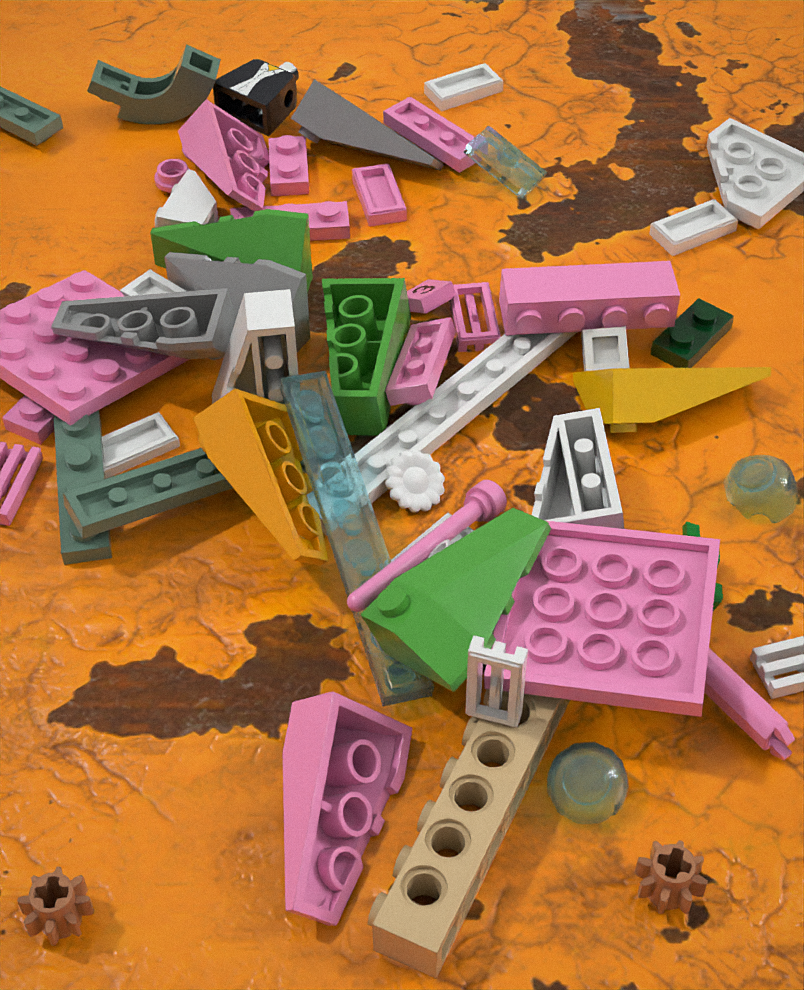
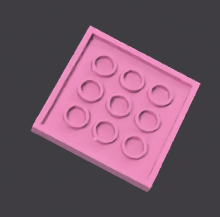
[0,270,190,426]
[484,520,720,717]

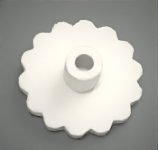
[385,449,445,513]

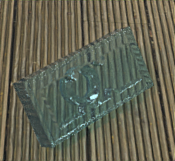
[463,125,547,200]

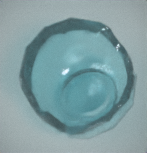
[723,455,798,523]
[547,742,629,824]

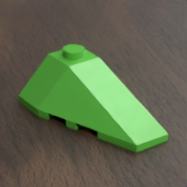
[150,209,313,293]
[361,508,551,692]

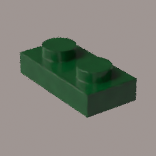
[651,298,734,368]

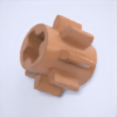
[634,840,708,914]
[17,867,94,946]

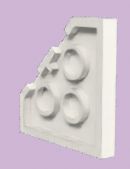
[706,118,804,229]

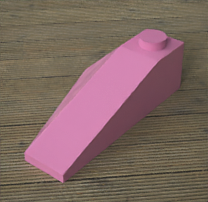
[178,99,269,212]
[282,692,412,926]

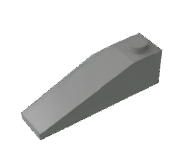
[291,79,444,171]
[165,252,310,353]
[51,288,236,360]

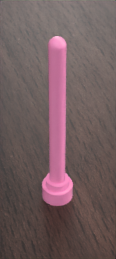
[347,480,507,612]

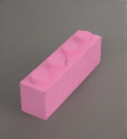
[499,261,680,336]

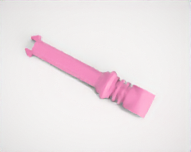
[704,648,795,760]

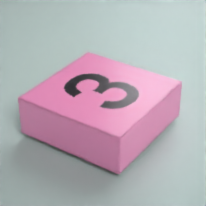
[407,279,456,314]

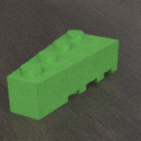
[322,278,411,436]

